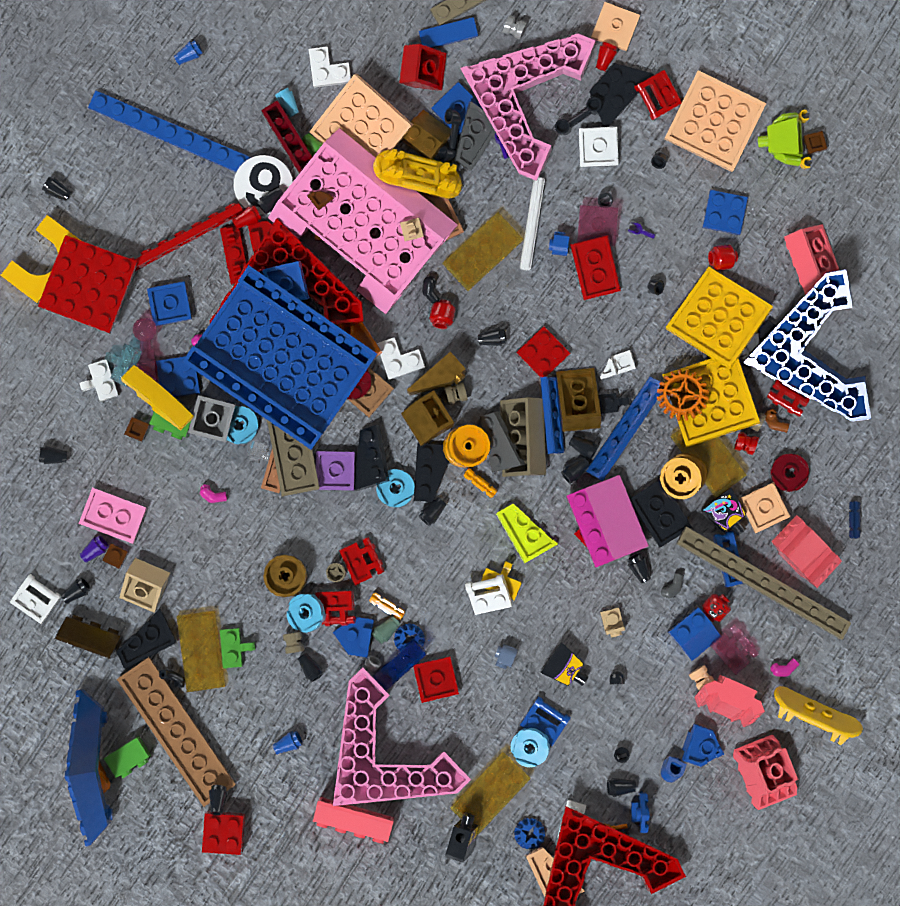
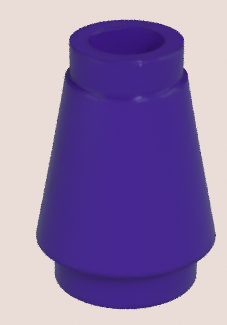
[80,536,109,563]

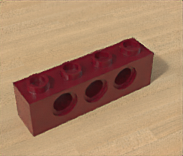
[261,100,312,174]

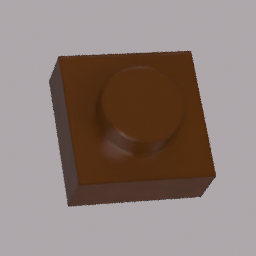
[803,131,827,155]
[124,417,150,442]
[102,543,129,569]

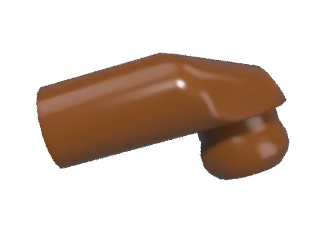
[765,409,789,433]

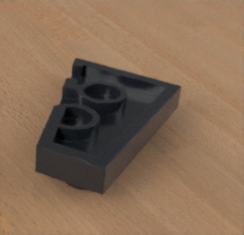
[354,425,390,491]
[414,443,449,502]
[116,609,177,669]

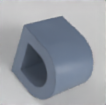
[495,644,518,670]

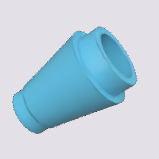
[275,88,299,117]

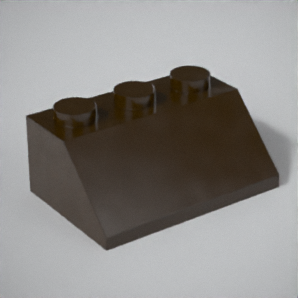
[55,614,123,659]

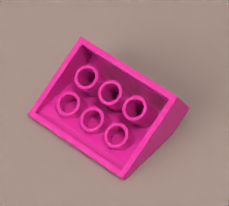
[566,475,648,568]

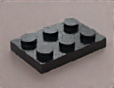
[630,480,692,548]

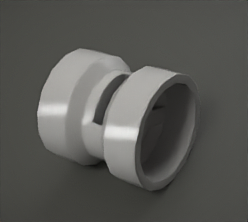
[502,15,527,40]

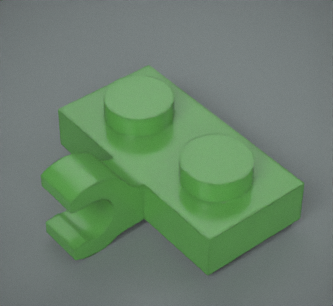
[220,628,255,668]

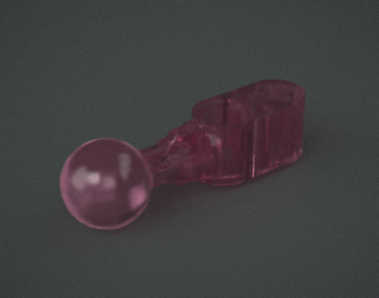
[132,317,158,383]

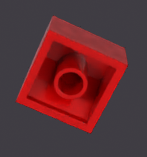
[399,44,447,91]

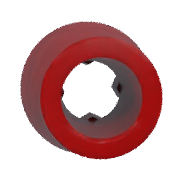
[595,42,618,72]
[231,206,261,229]

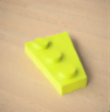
[496,504,558,564]

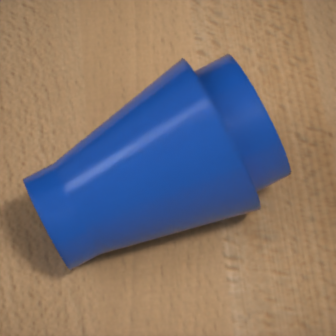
[174,40,203,65]
[273,731,303,755]

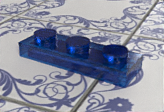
[372,639,427,691]

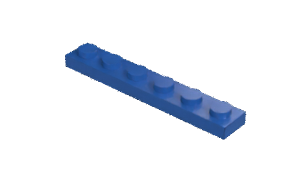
[586,377,664,481]

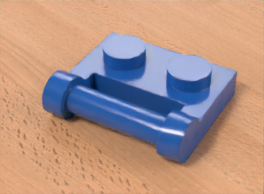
[520,696,571,746]

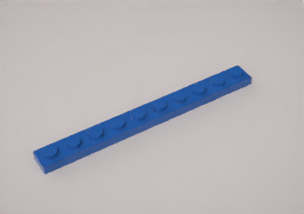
[88,90,251,172]

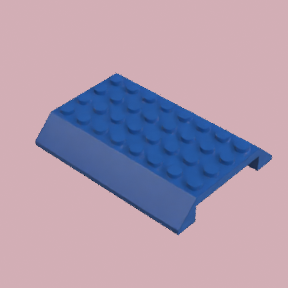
[182,265,377,450]

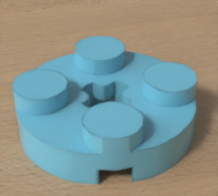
[227,406,259,444]
[376,469,415,508]
[287,594,326,633]
[511,728,550,767]

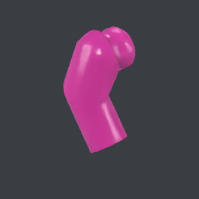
[200,484,227,503]
[770,658,800,677]

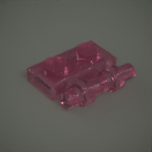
[710,624,759,675]

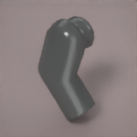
[661,574,684,599]

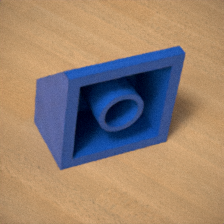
[667,607,721,661]

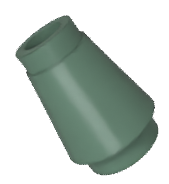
[371,616,400,644]

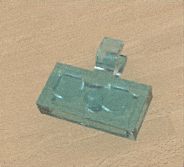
[104,343,142,387]

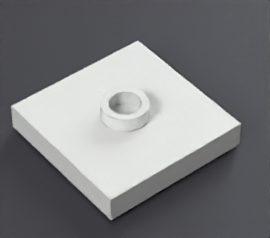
[579,127,618,167]

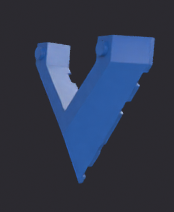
[743,269,871,421]
[64,689,113,846]

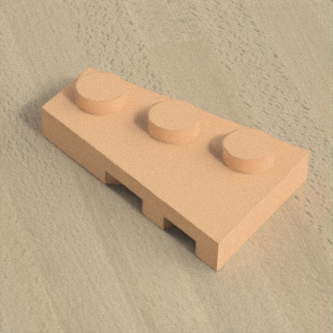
[525,847,585,897]

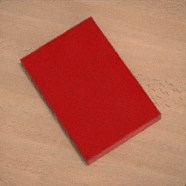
[570,235,621,300]

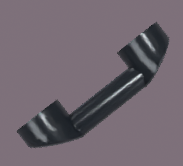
[555,97,602,136]
[439,109,461,162]

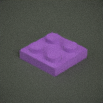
[316,451,355,491]

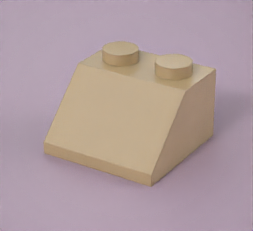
[119,558,170,613]

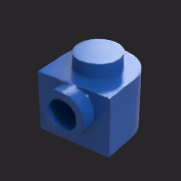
[549,232,569,256]
[661,756,687,783]

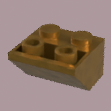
[401,390,454,446]

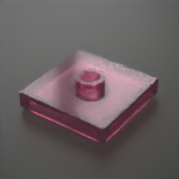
[577,205,618,246]

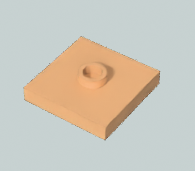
[591,2,640,51]
[738,482,790,533]

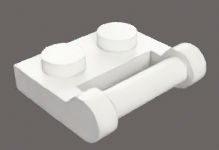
[10,574,61,624]
[465,574,513,615]

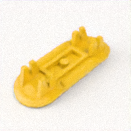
[373,149,462,199]
[774,686,863,745]

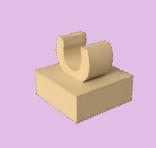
[400,218,424,242]

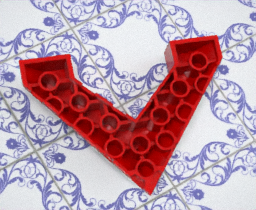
[210,219,364,329]
[543,806,686,906]

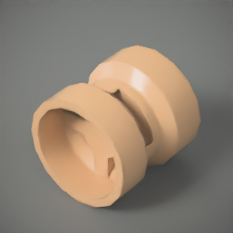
[689,664,715,691]

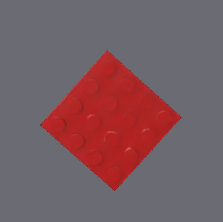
[38,235,138,334]

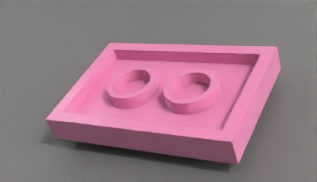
[79,488,147,544]

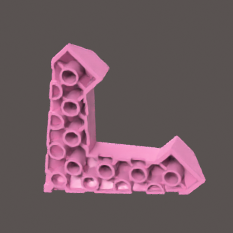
[460,34,596,181]
[333,668,471,806]

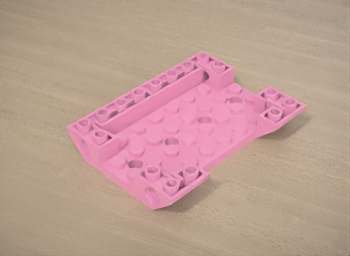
[268,128,458,314]

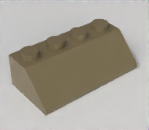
[500,397,546,477]

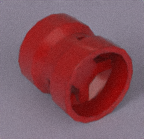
[734,431,759,455]

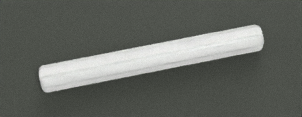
[520,177,545,271]

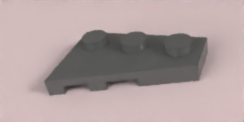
[480,412,525,472]

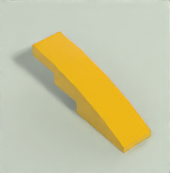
[121,365,194,430]

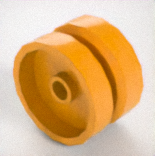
[443,425,490,468]

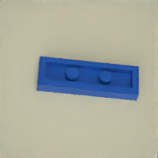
[419,17,478,48]

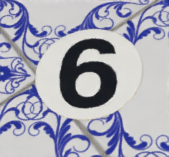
[234,155,293,214]

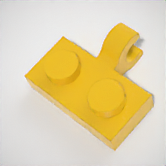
[481,561,522,600]

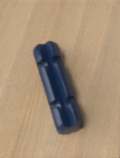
[849,501,860,539]

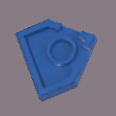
[333,617,374,658]
[682,724,724,767]
[631,792,650,833]

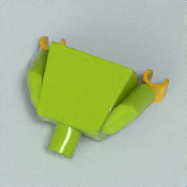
[758,110,811,169]

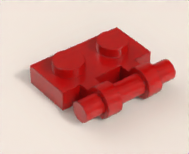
[767,376,810,417]
[339,537,385,585]
[315,591,356,626]

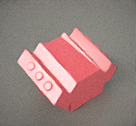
[771,515,842,588]
[694,675,765,727]
[733,734,798,810]

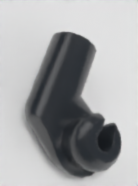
[422,276,440,304]
[159,670,186,688]

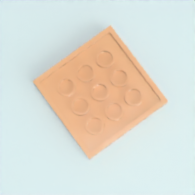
[664,70,766,172]
[310,73,414,158]

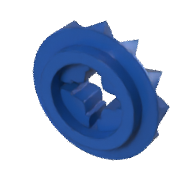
[394,624,425,655]
[514,818,545,850]

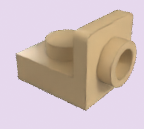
[600,608,625,638]

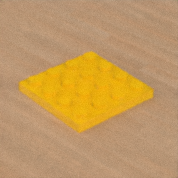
[666,267,773,369]
[662,358,760,447]

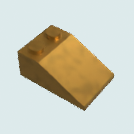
[407,351,466,396]
[556,368,601,432]

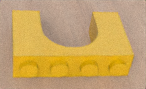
[0,215,80,304]

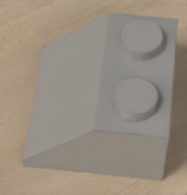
[188,395,235,442]

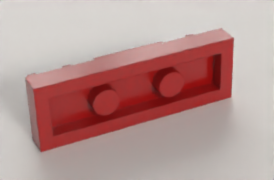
[220,226,247,285]

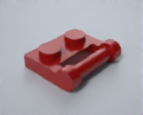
[634,70,682,120]

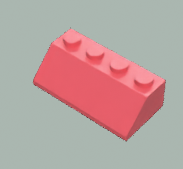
[784,224,839,295]
[313,797,394,844]

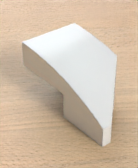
[600,350,637,379]

